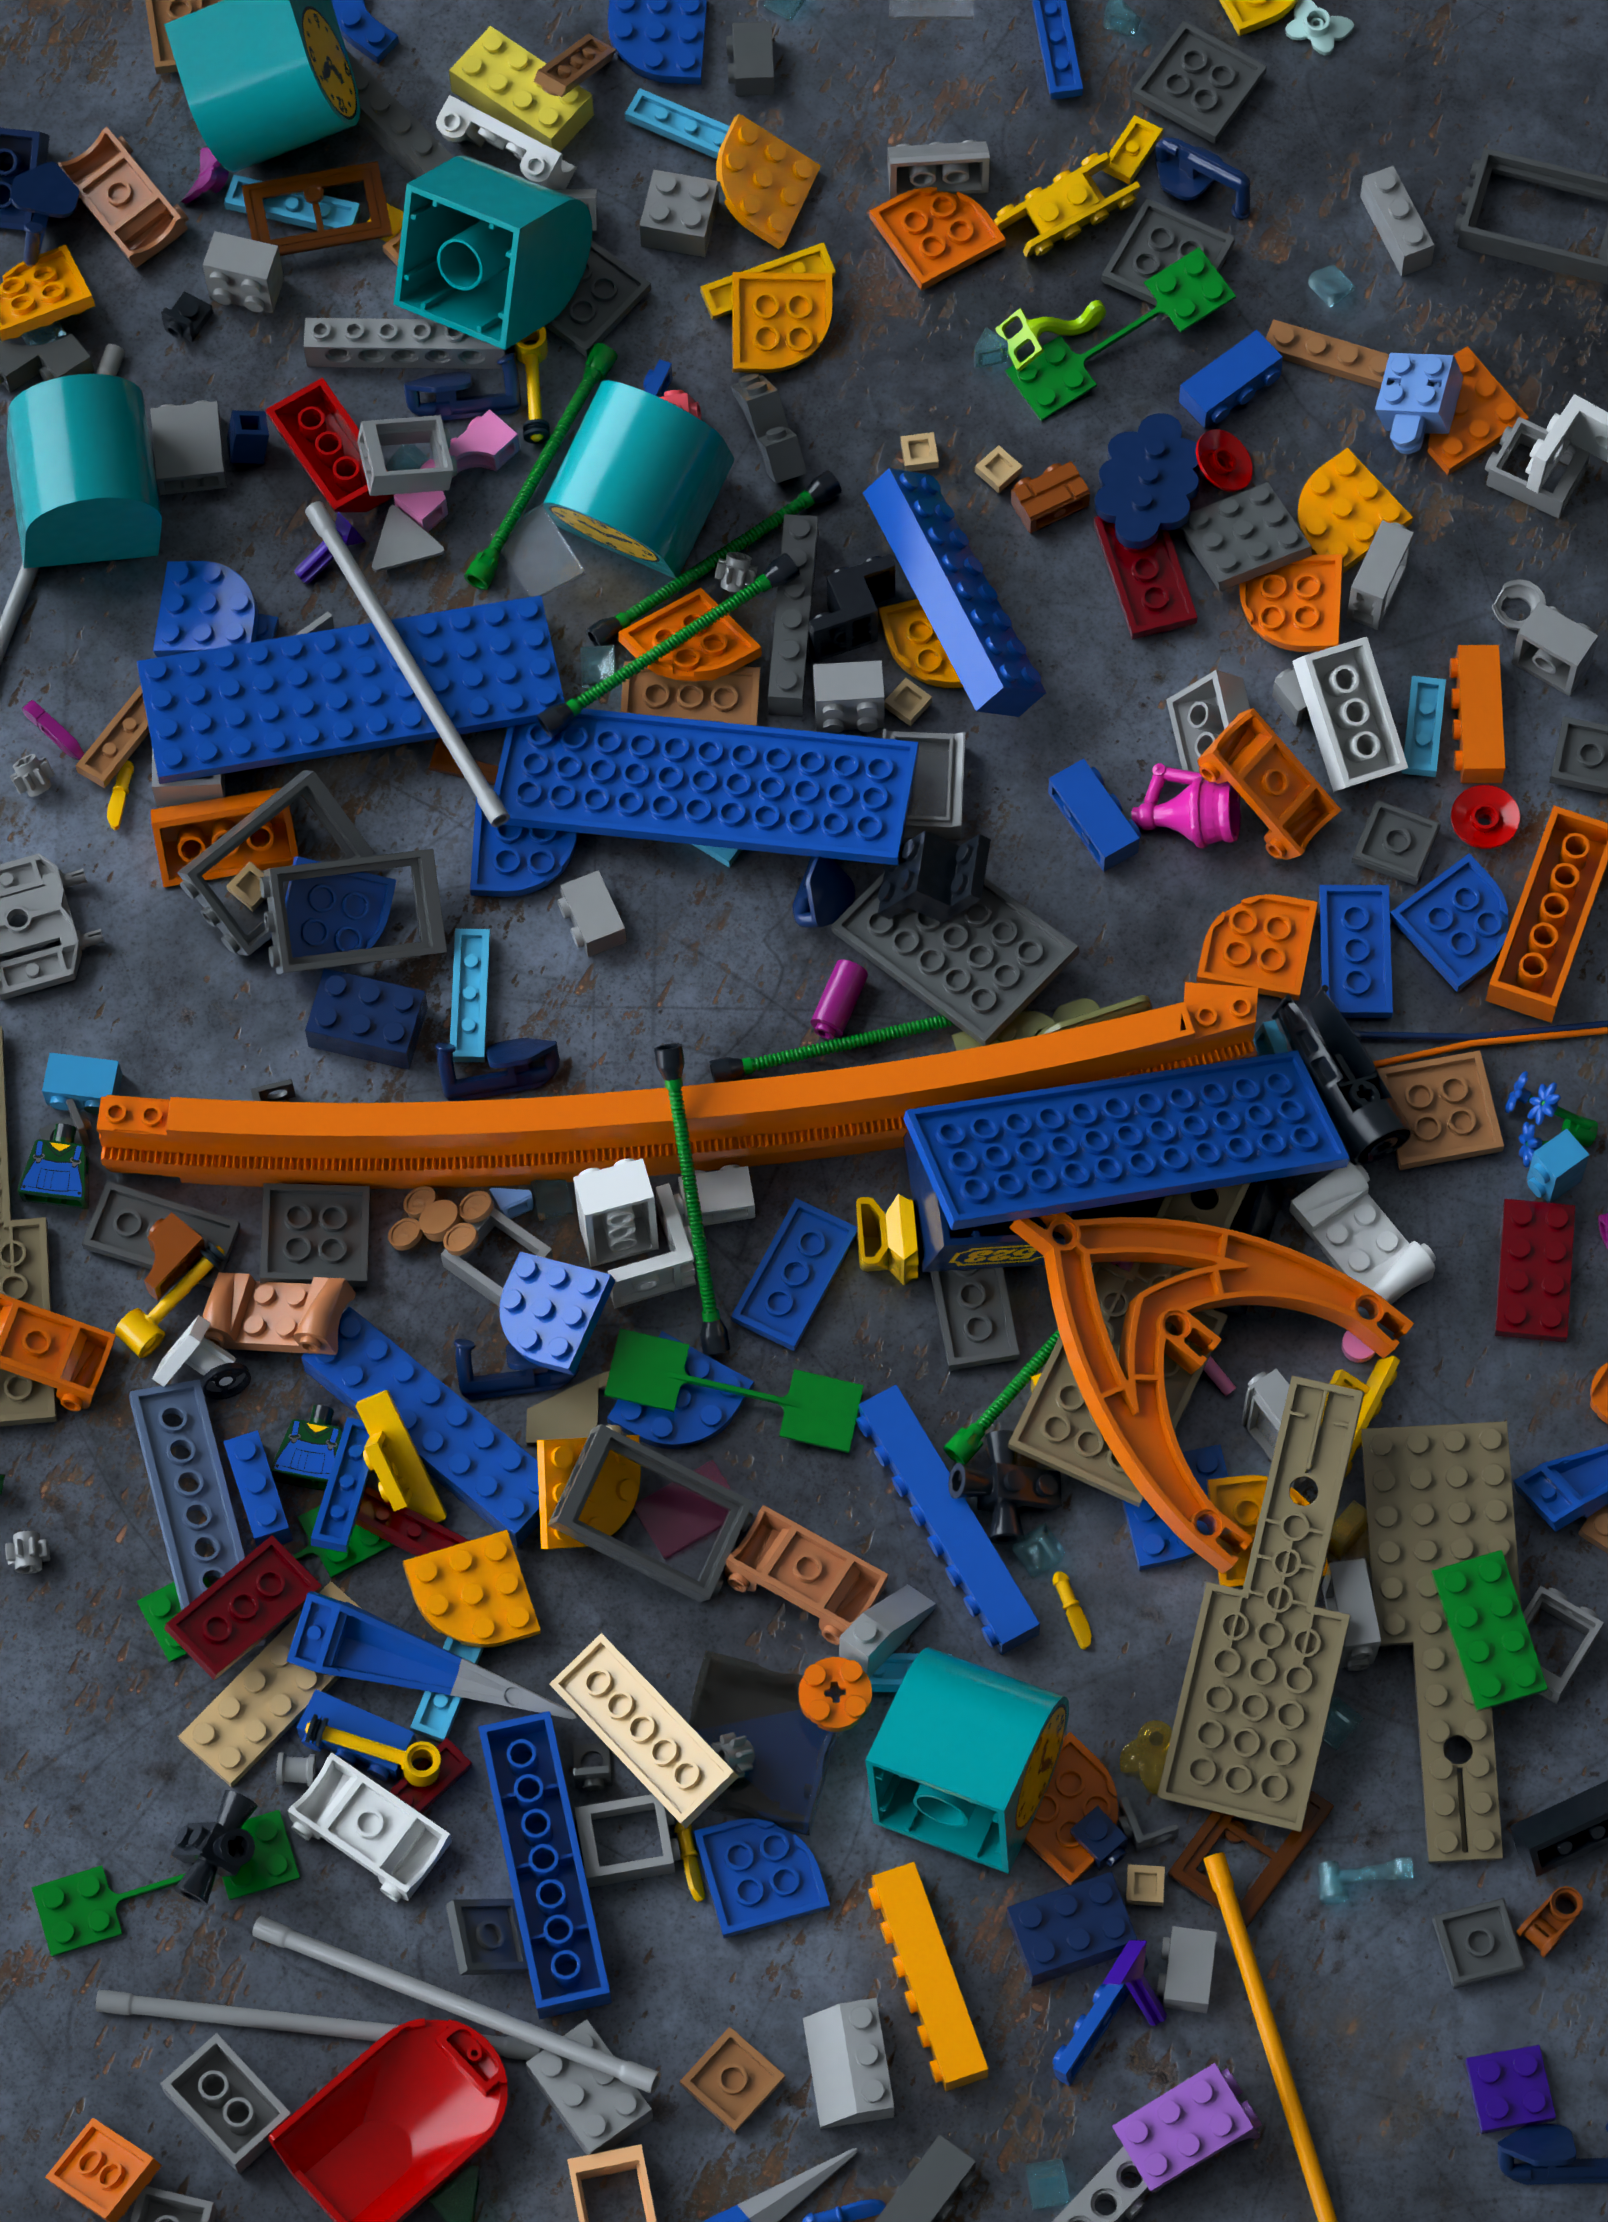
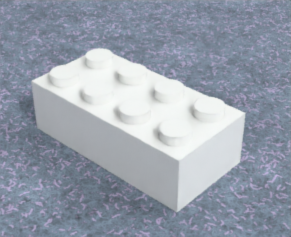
[1292,636,1408,792]
[573,1158,659,1267]

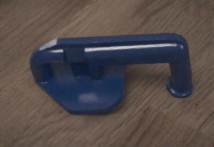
[1155,137,1250,220]
[10,162,79,267]
[404,353,521,421]
[793,856,855,928]
[435,1038,560,1101]
[454,1339,580,1400]
[1497,2123,1608,2185]

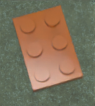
[45,2118,162,2222]

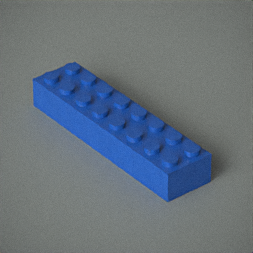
[863,468,1046,717]
[301,1306,540,1548]
[478,1711,612,2019]

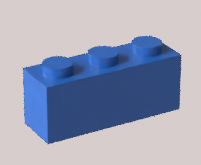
[1179,330,1283,429]
[1048,758,1141,872]
[223,1430,293,1547]
[296,1689,417,1781]

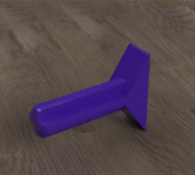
[294,512,366,584]
[1102,1940,1167,2026]

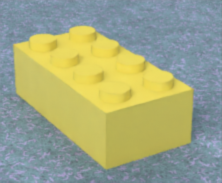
[449,26,594,152]

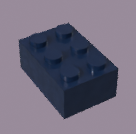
[305,968,428,1070]
[1006,1871,1138,1987]

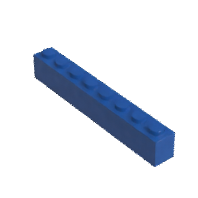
[856,1384,1040,1655]

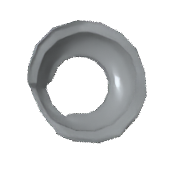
[1492,579,1546,631]

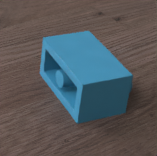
[42,1053,123,1115]
[1527,1129,1589,1203]

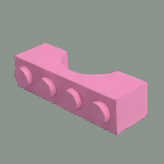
[394,409,520,533]

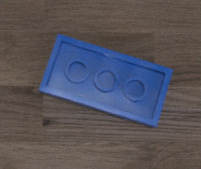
[1319,885,1393,1018]
[731,1198,857,1351]

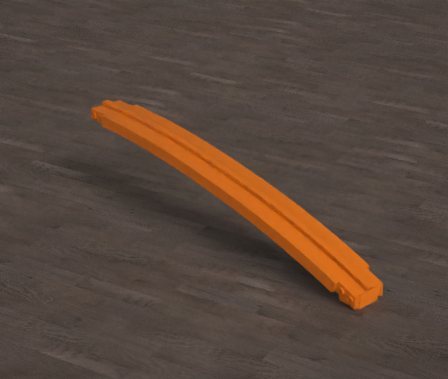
[96,982,1258,1189]

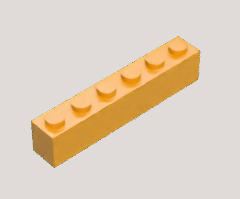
[868,1862,988,2092]

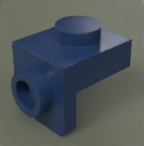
[1070,1806,1128,1870]

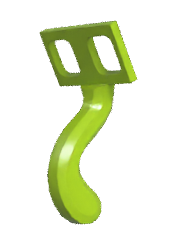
[995,300,1106,372]

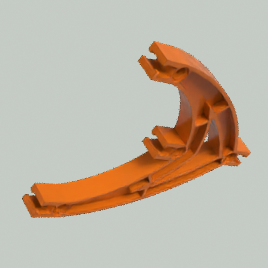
[1009,1212,1414,1574]

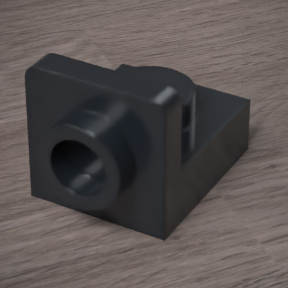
[161,291,213,342]

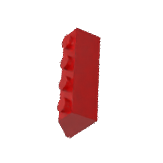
[265,377,394,513]

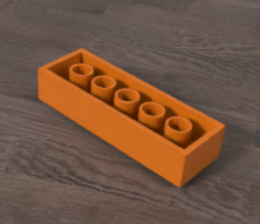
[1485,805,1608,1023]

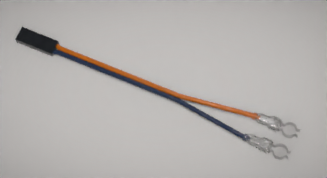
[1290,1020,1608,1068]

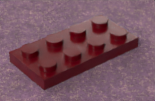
[1093,516,1198,640]
[1495,1199,1576,1342]
[164,1535,322,1681]

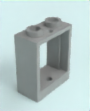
[357,415,457,496]
[1485,417,1591,519]
[1346,520,1414,630]
[441,1207,553,1307]
[1322,1558,1381,1671]
[1523,1585,1604,1704]
[575,1794,681,1888]

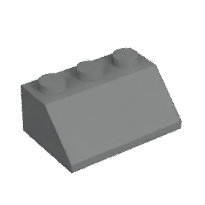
[888,140,990,198]
[1166,670,1250,788]
[803,1998,894,2129]

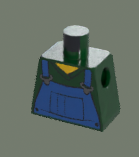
[18,1123,89,1209]
[271,1405,343,1491]

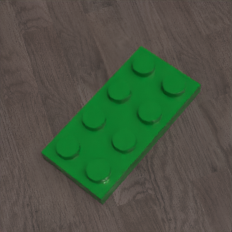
[1431,1550,1548,1712]

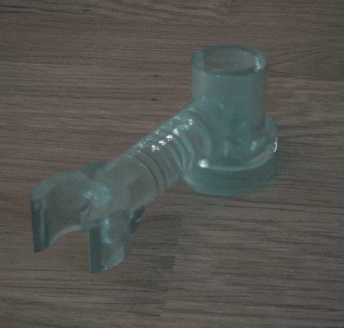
[1317,1857,1414,1905]

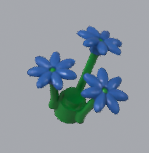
[1505,1071,1598,1168]

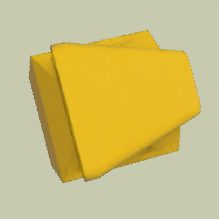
[856,1194,918,1285]

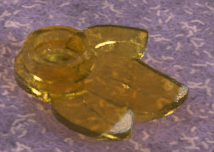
[1120,1720,1172,1794]

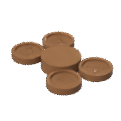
[388,1186,494,1256]

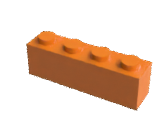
[1449,645,1505,783]

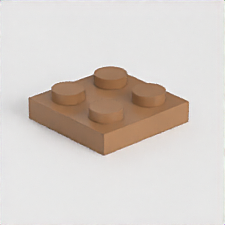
[679,2027,785,2134]

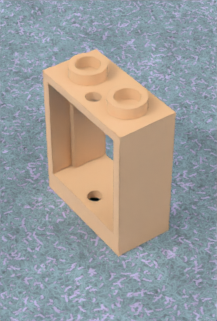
[567,2144,657,2222]

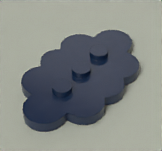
[1095,413,1200,549]

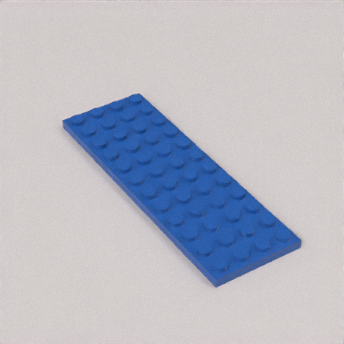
[137,595,565,784]
[489,708,919,865]
[903,1050,1350,1230]

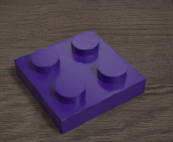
[1465,2045,1556,2134]

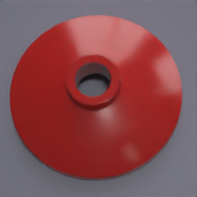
[1196,429,1253,492]
[1451,785,1520,849]

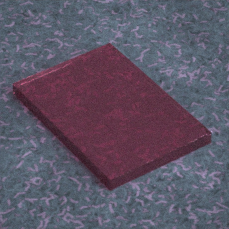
[633,1460,731,1560]

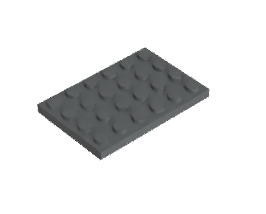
[831,872,1079,1046]

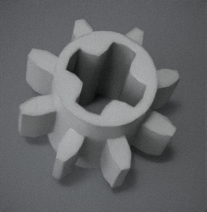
[714,552,758,593]
[10,754,55,797]
[5,1531,50,1574]
[711,1732,755,1779]

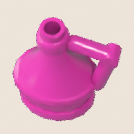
[1131,763,1241,849]

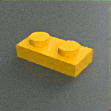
[1101,115,1163,185]

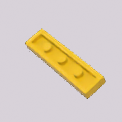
[700,242,836,320]

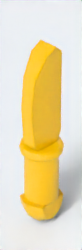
[107,760,134,831]
[1052,1571,1092,1650]
[674,1821,705,1902]

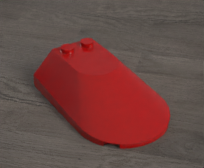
[269,2018,508,2222]

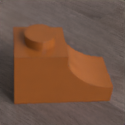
[144,1212,206,1301]

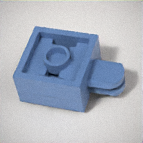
[1375,353,1464,454]

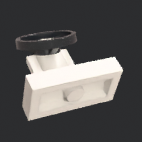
[152,1315,251,1400]

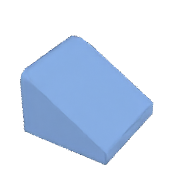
[489,1188,534,1219]

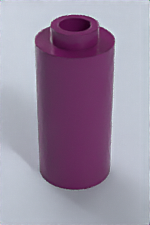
[810,960,869,1040]

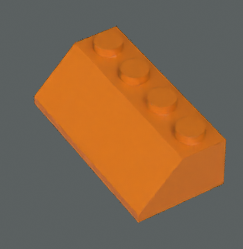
[151,787,299,887]

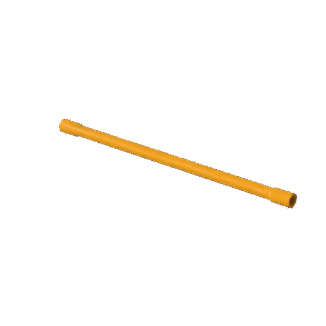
[1203,1852,1338,2222]

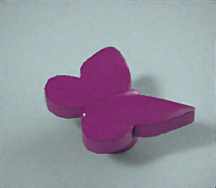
[181,147,229,204]

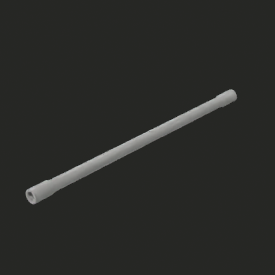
[0,344,125,665]
[305,501,510,827]
[252,1916,661,2094]
[96,1989,541,2060]

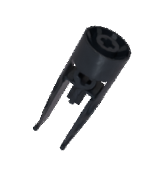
[1271,985,1413,1165]

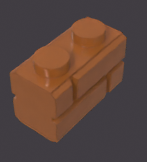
[1011,461,1090,534]

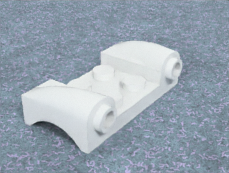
[436,95,577,189]
[1289,1161,1436,1305]
[288,1752,452,1902]

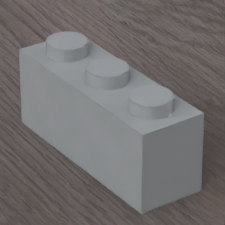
[1360,166,1435,276]

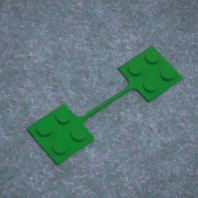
[1005,247,1236,422]
[604,1328,864,1453]
[137,1505,394,1663]
[31,1810,300,1957]

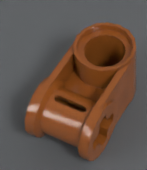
[1516,1886,1583,1958]

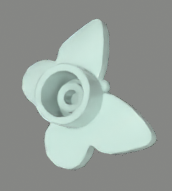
[1285,0,1354,56]

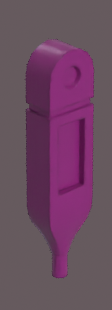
[22,700,85,760]

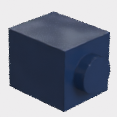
[226,410,269,464]

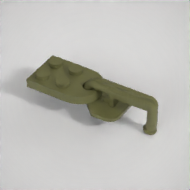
[952,995,1153,1051]

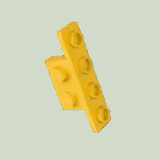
[994,152,1111,234]
[1023,175,1141,257]
[1321,1356,1400,1477]
[356,1390,447,1523]

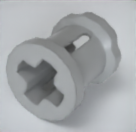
[276,1752,317,1787]

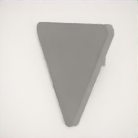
[372,505,444,572]

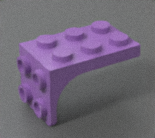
[1112,2063,1262,2193]

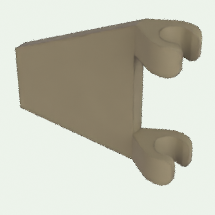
[526,1371,624,1445]

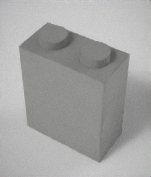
[150,400,227,495]

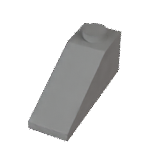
[839,1584,936,1678]

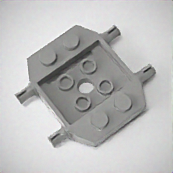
[0,853,105,1001]

